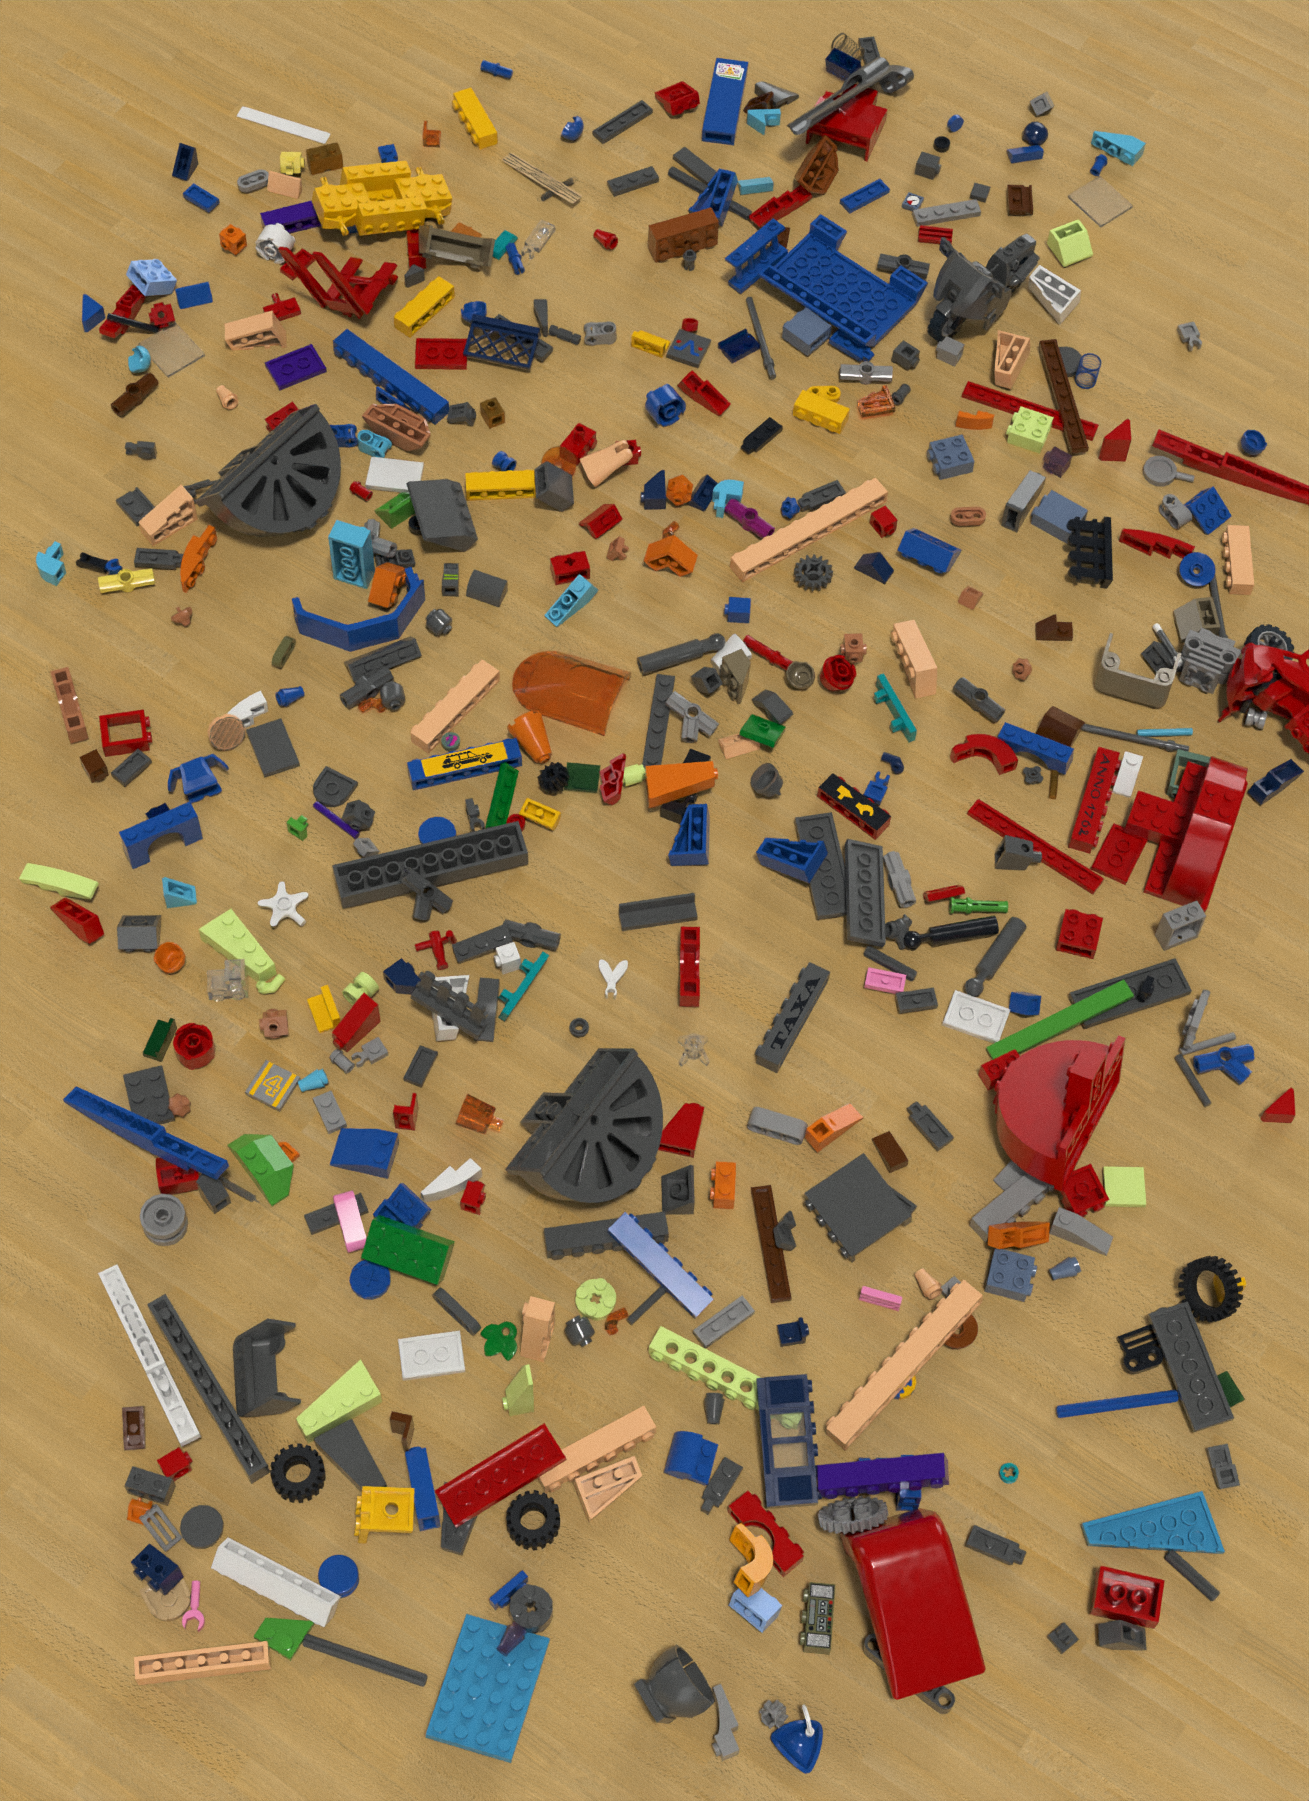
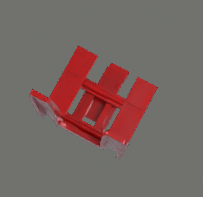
[278,247,398,319]

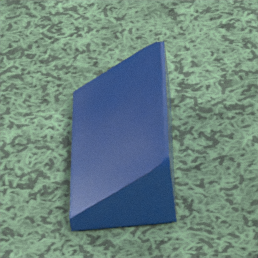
[1007,145,1044,163]
[175,282,213,309]
[376,386,410,410]

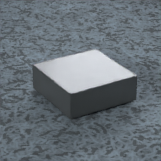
[970,183,991,203]

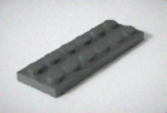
[795,812,847,920]
[845,839,886,947]
[1069,958,1192,1029]
[1148,1301,1234,1432]

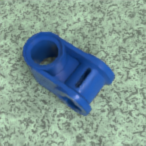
[330,424,358,447]

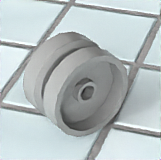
[140,1194,188,1246]

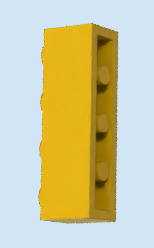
[452,87,498,150]
[394,276,455,338]
[465,470,536,501]

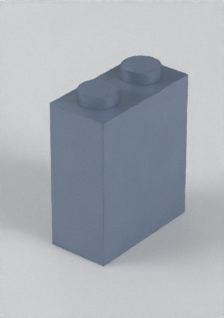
[1031,490,1088,544]

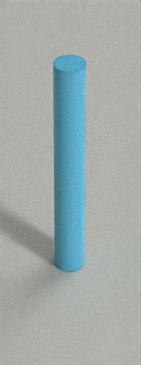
[1136,728,1193,737]

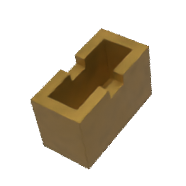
[306,142,343,175]

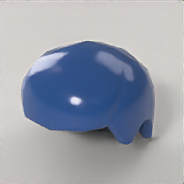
[561,116,584,141]
[461,301,487,323]
[1240,430,1267,455]

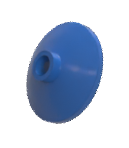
[1179,552,1215,587]

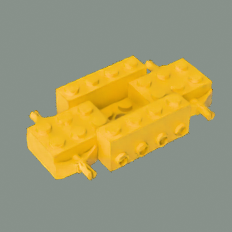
[312,161,452,236]

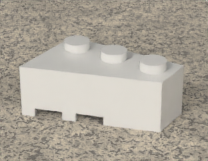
[1029,265,1081,325]
[432,975,469,1041]

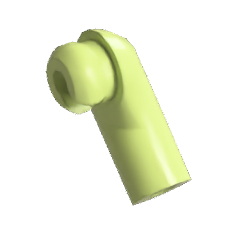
[256,974,285,994]

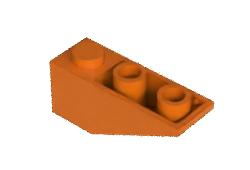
[805,1104,863,1153]

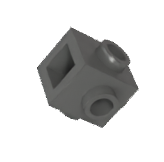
[341,800,375,831]

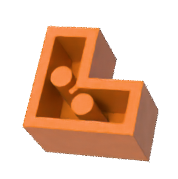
[644,535,698,577]
[368,562,407,608]

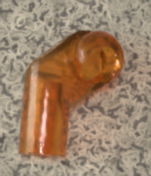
[662,521,679,539]
[358,697,387,713]
[604,1307,629,1335]

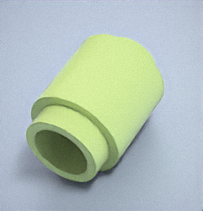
[623,764,645,787]

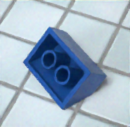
[897,528,962,574]

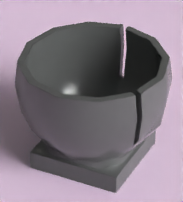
[634,1644,715,1724]

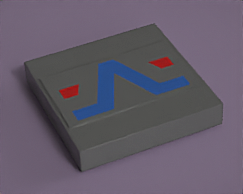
[666,329,711,368]

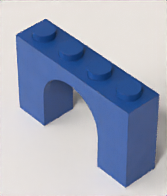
[119,801,203,869]

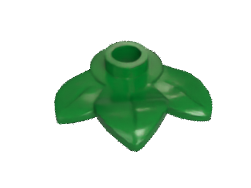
[481,1321,518,1361]

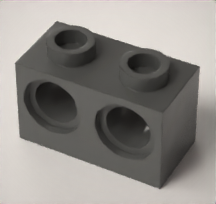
[125,1466,176,1506]

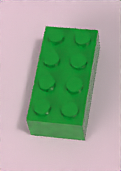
[361,1215,455,1285]

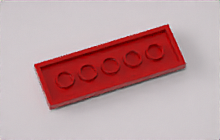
[434,1423,567,1528]

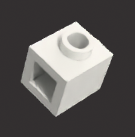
[494,942,521,974]

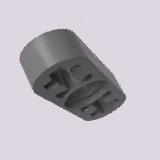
[432,1287,481,1336]

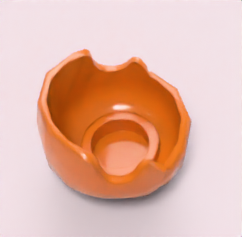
[154,942,185,974]

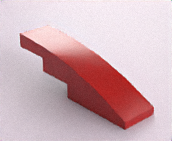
[749,185,812,228]
[1119,528,1195,559]

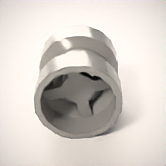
[1244,707,1267,730]

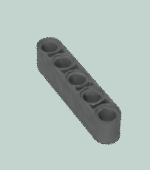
[863,1634,955,1714]

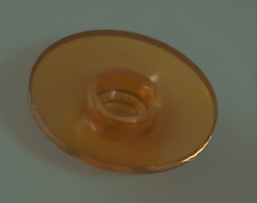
[541,446,576,476]

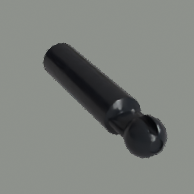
[903,915,999,950]

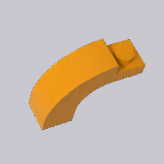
[729,1523,773,1597]

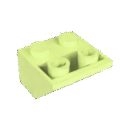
[1047,219,1093,267]

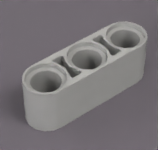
[747,1107,808,1145]

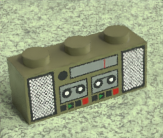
[800,1582,835,1655]

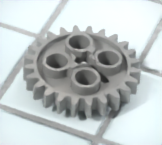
[818,1496,888,1534]

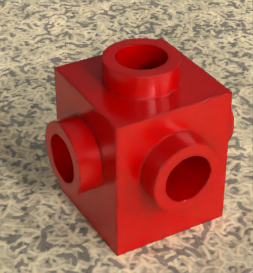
[148,302,175,328]

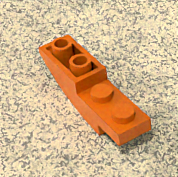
[180,525,217,593]

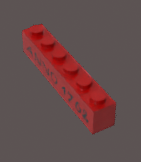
[1068,746,1121,854]

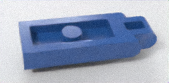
[829,329,874,362]

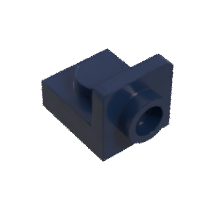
[777,1317,809,1347]

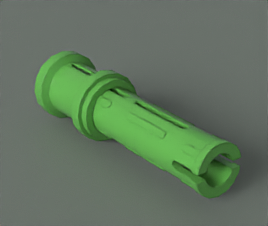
[949,897,1008,914]

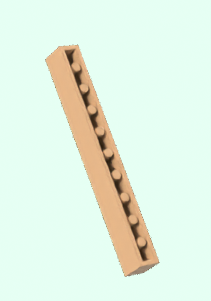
[730,477,888,583]
[826,1280,983,1451]

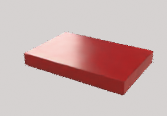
[415,338,467,370]
[1091,823,1148,885]

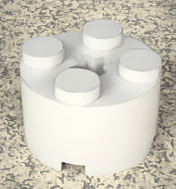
[255,223,296,264]

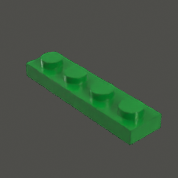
[485,762,519,829]

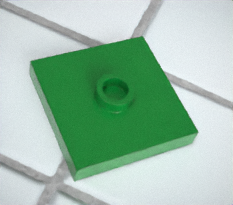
[739,714,786,748]

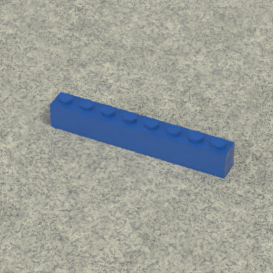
[333,329,449,425]

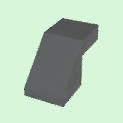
[752,689,793,724]

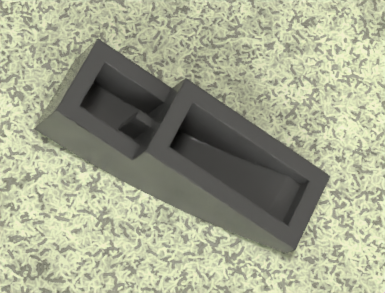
[474,978,500,1042]

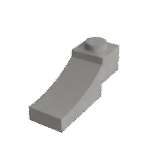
[712,1684,739,1761]

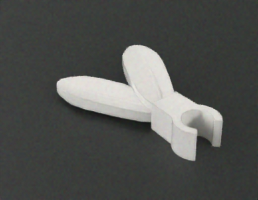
[599,959,628,999]

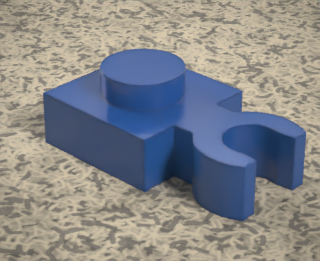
[378,144,398,163]
[863,771,890,805]

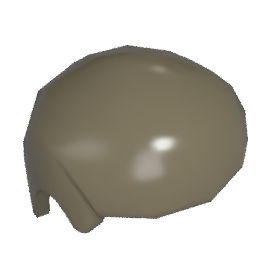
[786,661,815,689]

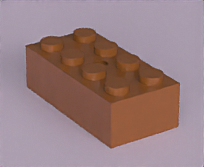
[648,207,719,263]

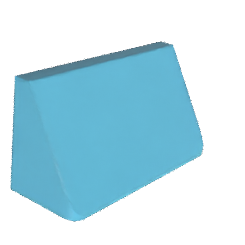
[737,177,774,195]

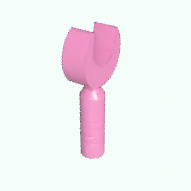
[182,1581,205,1632]

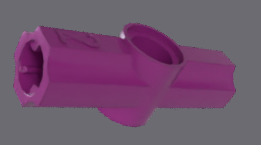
[724,499,775,539]

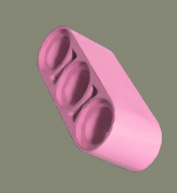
[333,1190,366,1253]

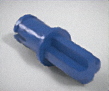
[481,60,513,78]
[506,242,525,275]

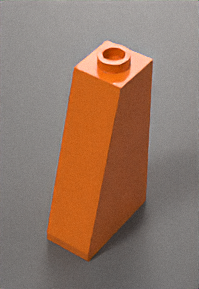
[645,761,718,808]

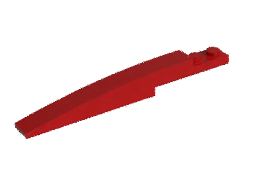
[1152,429,1309,505]

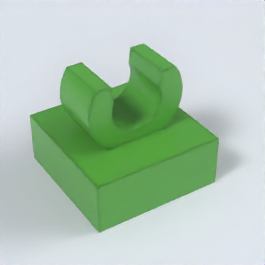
[286,815,309,841]

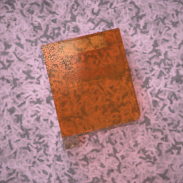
[423,121,441,148]

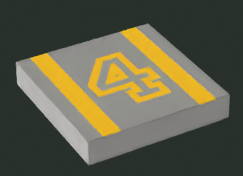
[245,1060,301,1112]

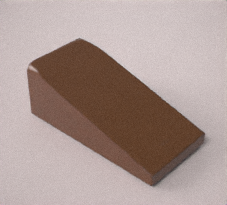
[872,1131,909,1173]
[122,1406,146,1451]

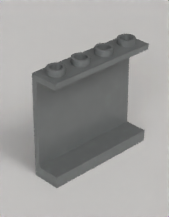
[804,1153,912,1263]

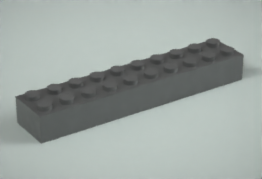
[332,821,528,909]

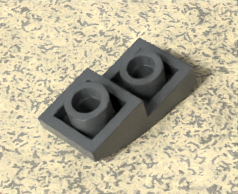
[375,549,416,568]

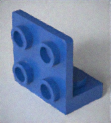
[1184,486,1231,535]

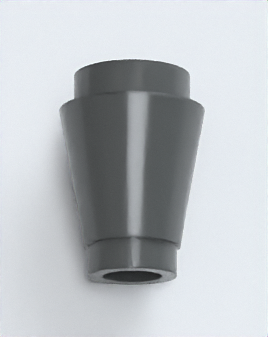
[704,1393,725,1425]

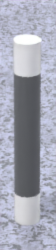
[1152,623,1184,667]

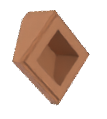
[958,586,984,610]

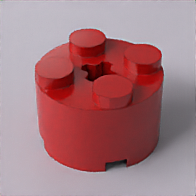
[173,1023,215,1070]

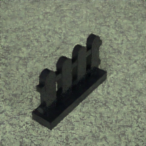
[1067,516,1113,589]

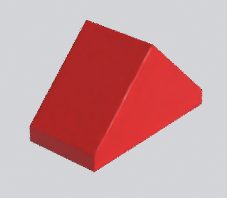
[1261,1087,1296,1123]

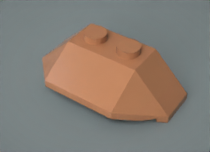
[362,404,431,451]

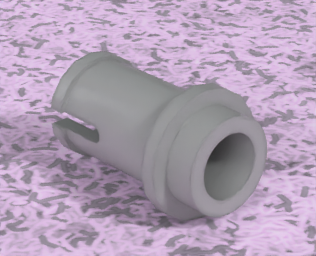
[329,1049,355,1074]

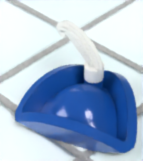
[771,1705,823,1774]

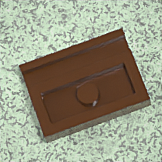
[1007,185,1033,215]

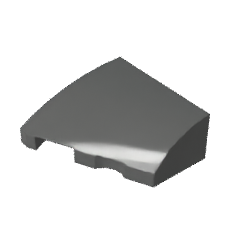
[754,81,799,108]

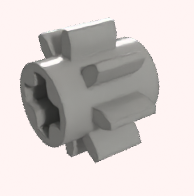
[759,1700,788,1729]

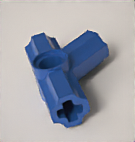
[1193,1044,1255,1085]

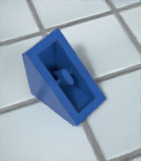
[82,294,106,332]

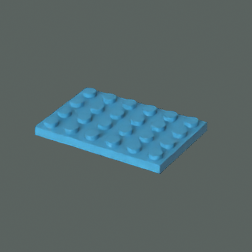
[426,1614,550,1763]

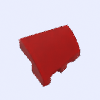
[599,753,626,805]

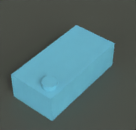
[328,520,375,589]

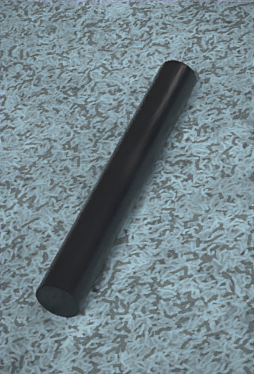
[107,313,159,333]

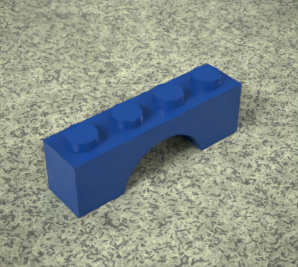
[998,722,1074,775]

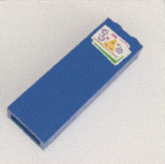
[702,58,748,146]

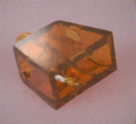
[455,1094,504,1134]

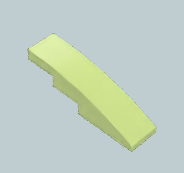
[19,863,99,900]

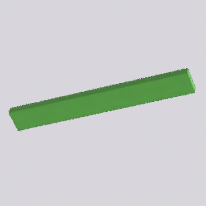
[986,980,1134,1060]

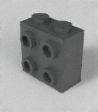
[534,461,574,512]

